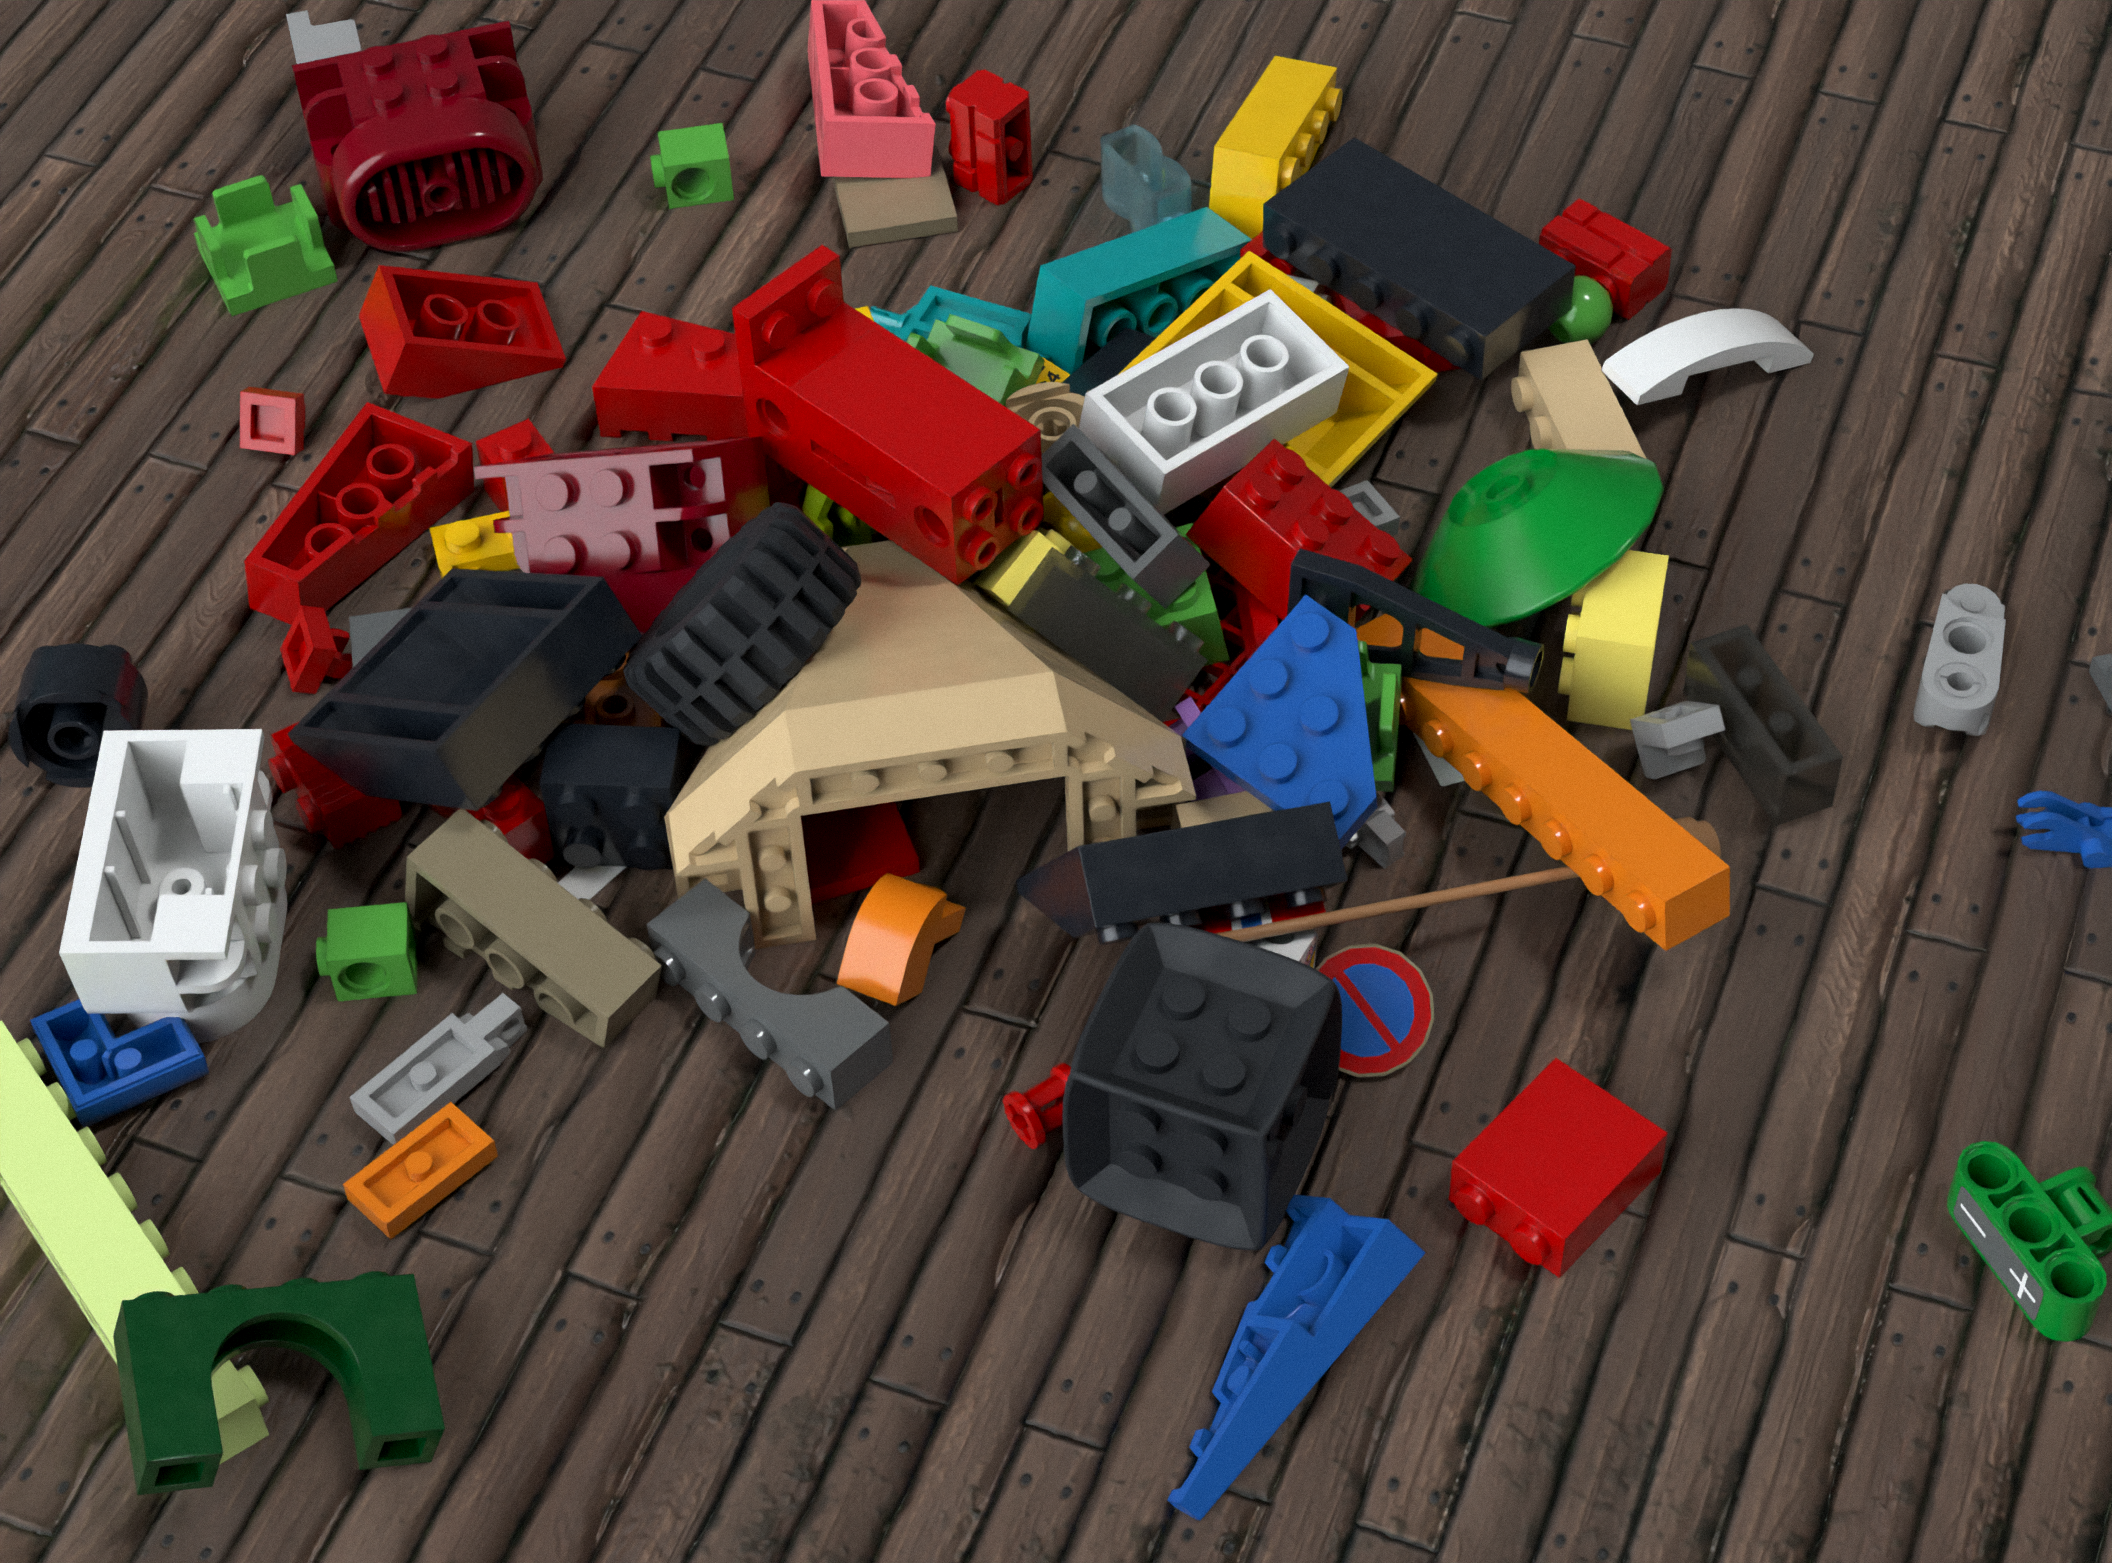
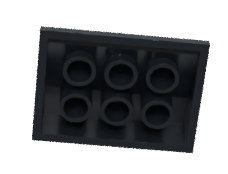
[1016,801,1348,945]

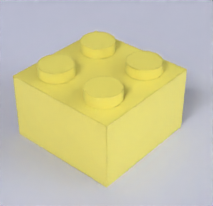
[1558,550,1669,730]

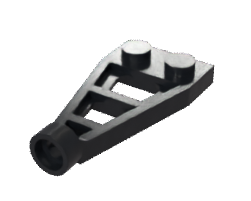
[1287,548,1544,694]

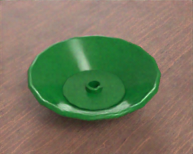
[1408,449,1664,629]

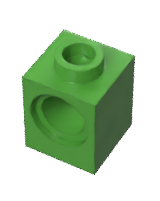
[650,123,734,209]
[316,902,418,1001]

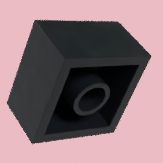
[539,723,689,871]

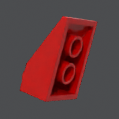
[359,265,566,399]

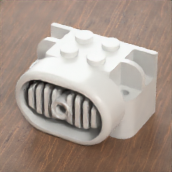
[59,729,287,1043]

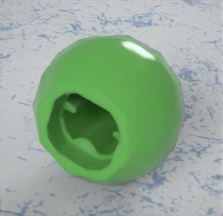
[1548,276,1613,345]

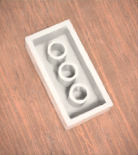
[1079,289,1349,515]

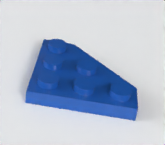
[1182,595,1378,850]

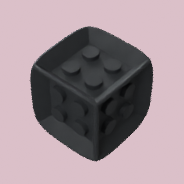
[1063,923,1342,1250]

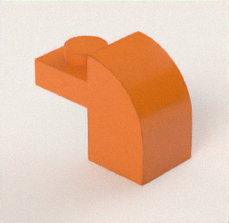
[836,873,966,1006]

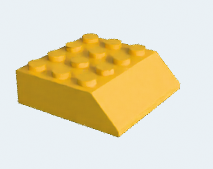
[1116,251,1438,502]

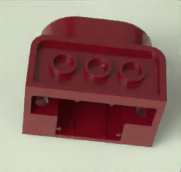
[292,20,543,252]
[474,436,770,642]

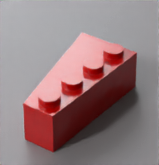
[592,311,748,442]
[244,402,474,625]

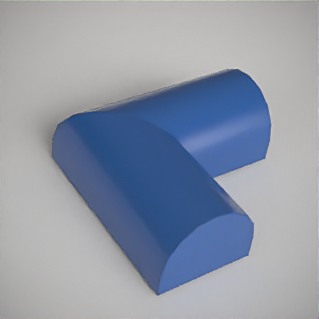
[30,999,209,1127]

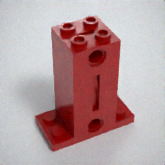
[732,245,1044,586]

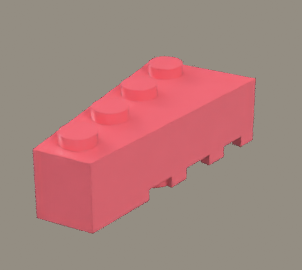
[808,0,936,178]

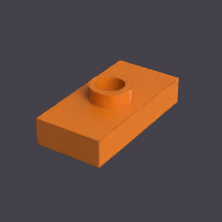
[343,1102,498,1240]

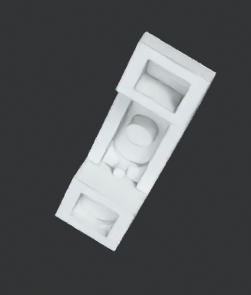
[1601,308,1814,405]

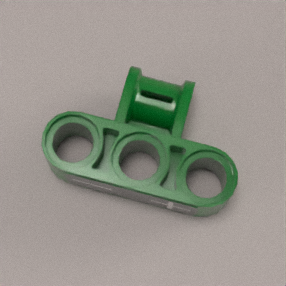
[1947,1141,2112,1342]

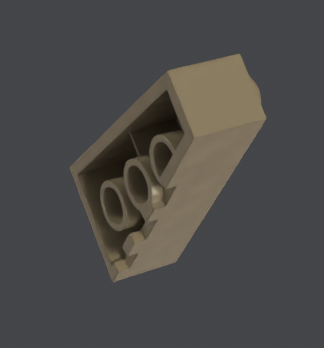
[405,809,662,1048]

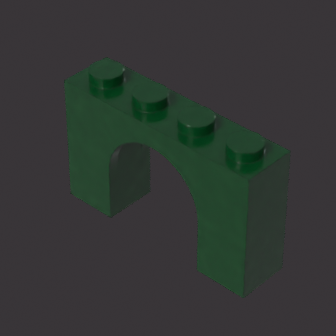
[113,1271,445,1495]

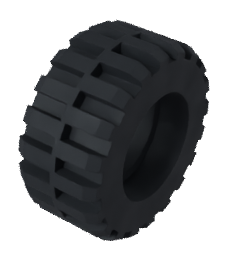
[623,502,861,746]

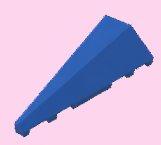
[1167,1194,1426,1521]

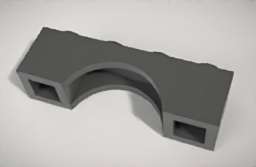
[647,878,893,1111]

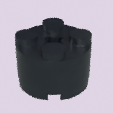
[8,643,148,788]

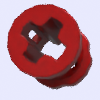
[1003,1062,1071,1149]

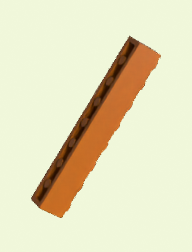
[1355,614,1730,951]

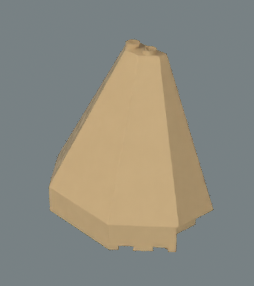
[664,540,1196,949]

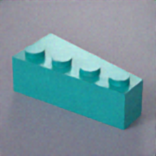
[1025,207,1252,375]

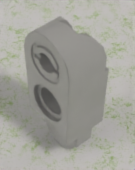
[1913,583,2006,736]

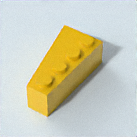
[1209,56,1343,239]

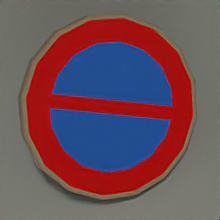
[1316,944,1435,1078]

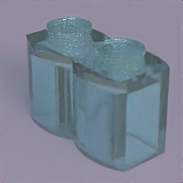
[1100,124,1191,233]

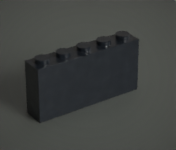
[1263,137,1576,380]

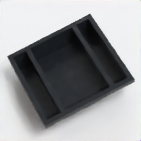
[287,568,642,811]

